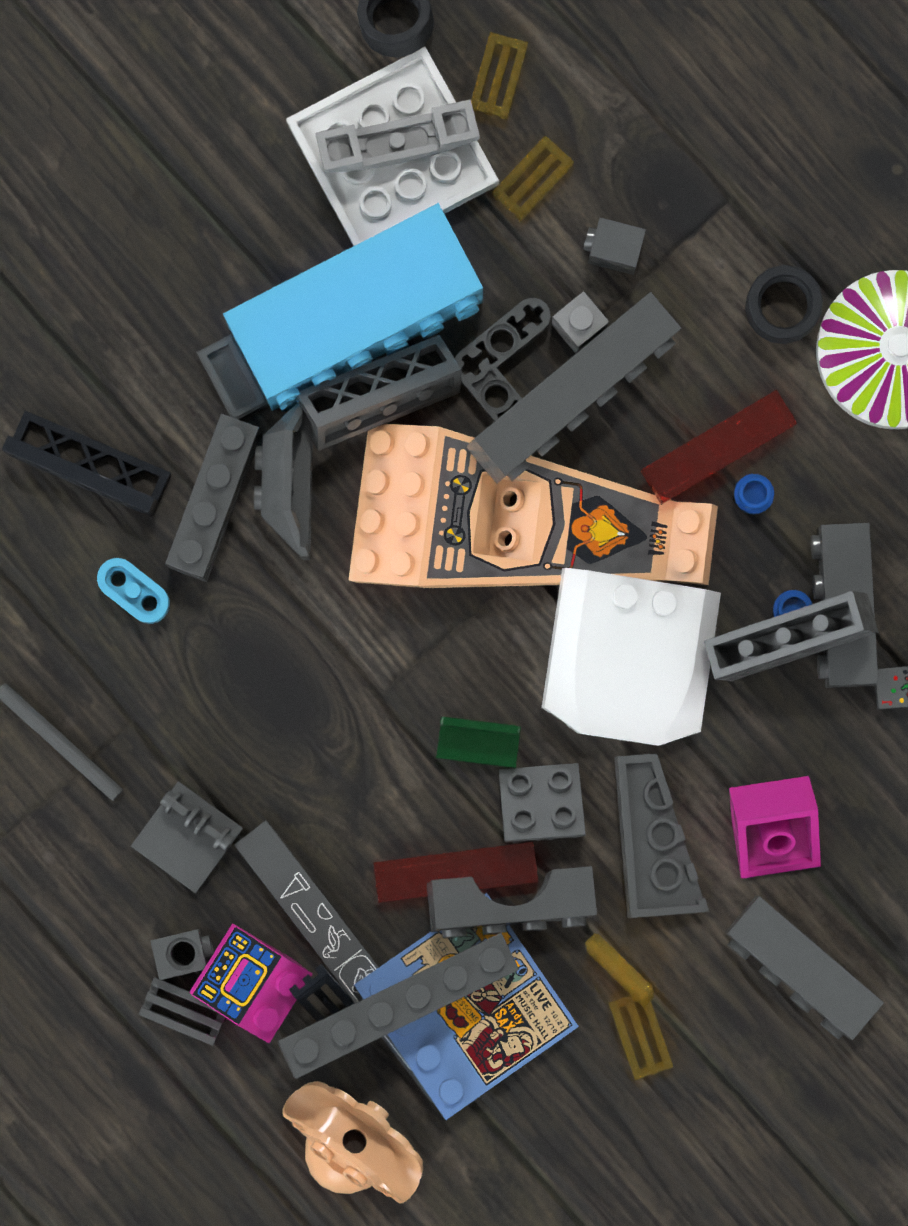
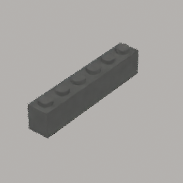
[466,292,681,484]
[277,933,519,1079]

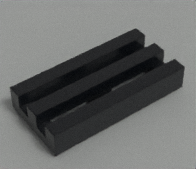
[289,964,355,1022]

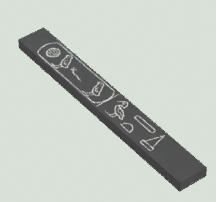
[234,820,432,1102]

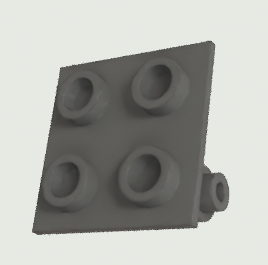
[499,763,586,843]
[131,781,243,894]

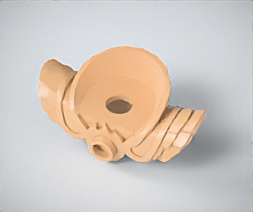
[282,1081,423,1203]

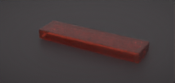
[641,390,797,505]
[373,842,538,903]

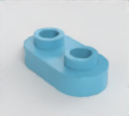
[97,558,170,624]

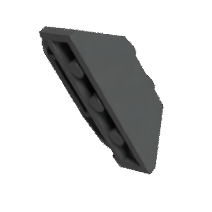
[254,400,314,560]

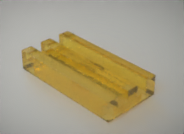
[471,32,528,120]
[492,136,574,222]
[585,933,654,1008]
[608,990,673,1080]

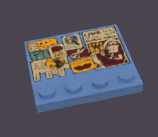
[353,893,579,1120]

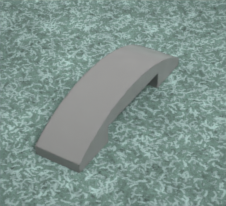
[315,99,480,173]

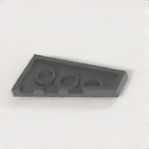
[614,754,710,918]

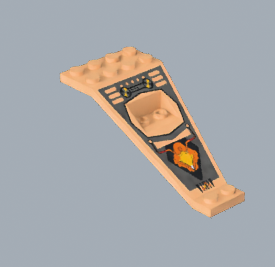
[348,424,718,588]

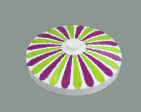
[816,270,908,429]

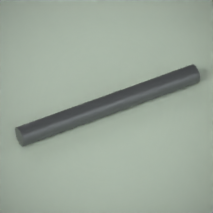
[0,683,123,801]

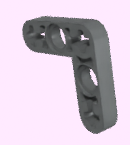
[455,298,551,422]

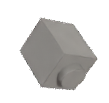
[552,291,609,354]

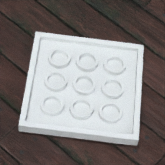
[286,46,499,246]

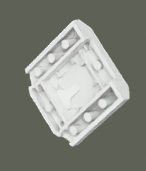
[542,568,721,746]

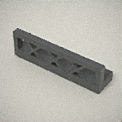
[297,335,462,451]

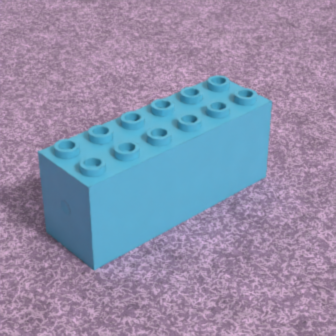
[223,203,483,412]

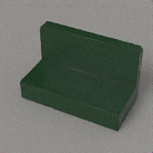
[436,716,521,768]

